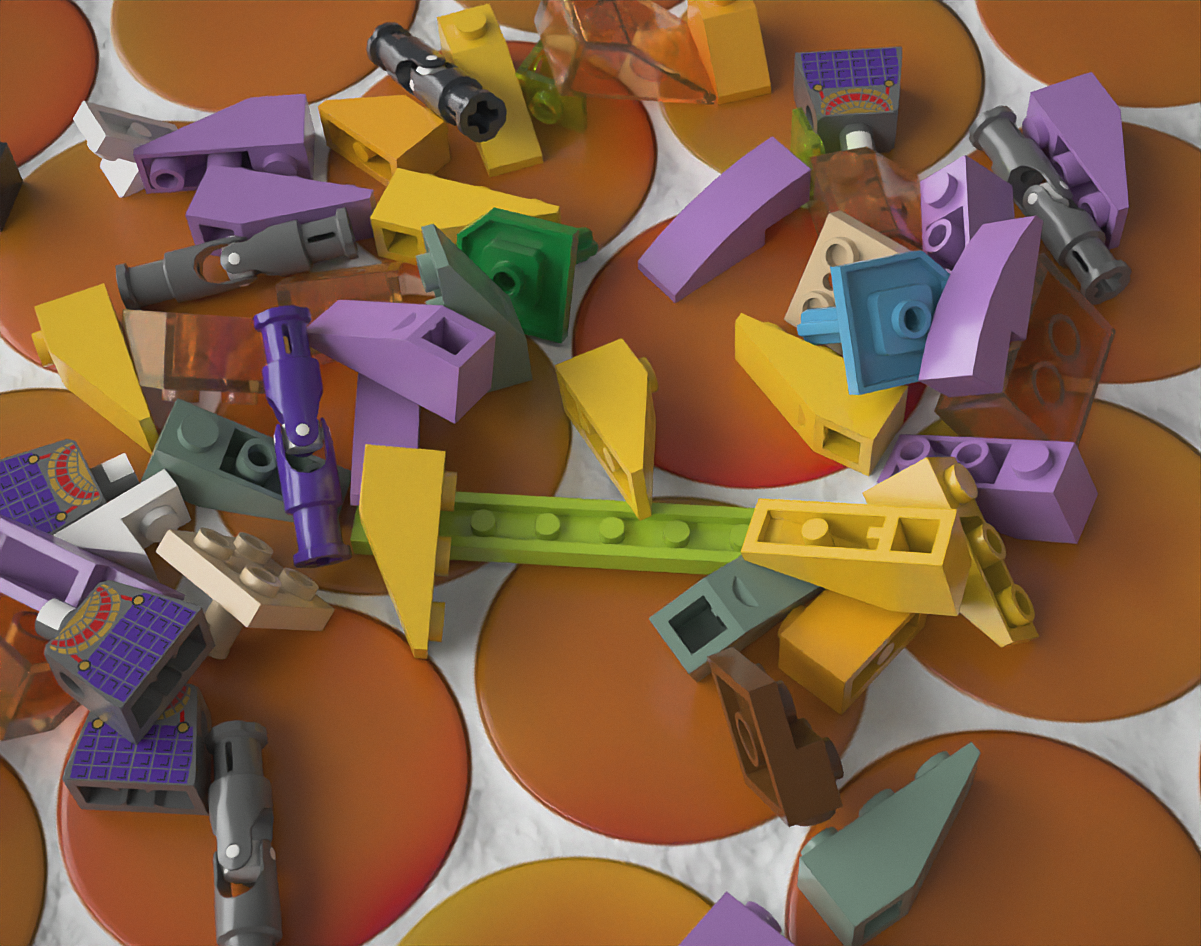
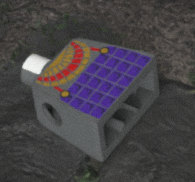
[793,46,903,172]
[0,439,140,535]
[35,580,216,745]
[62,684,212,815]

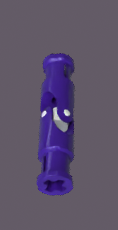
[253,305,353,568]

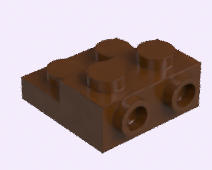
[707,647,844,827]

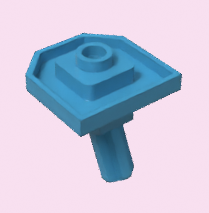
[797,250,950,395]

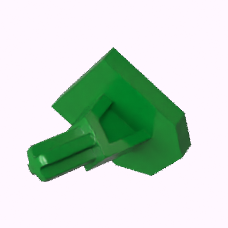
[456,207,598,344]

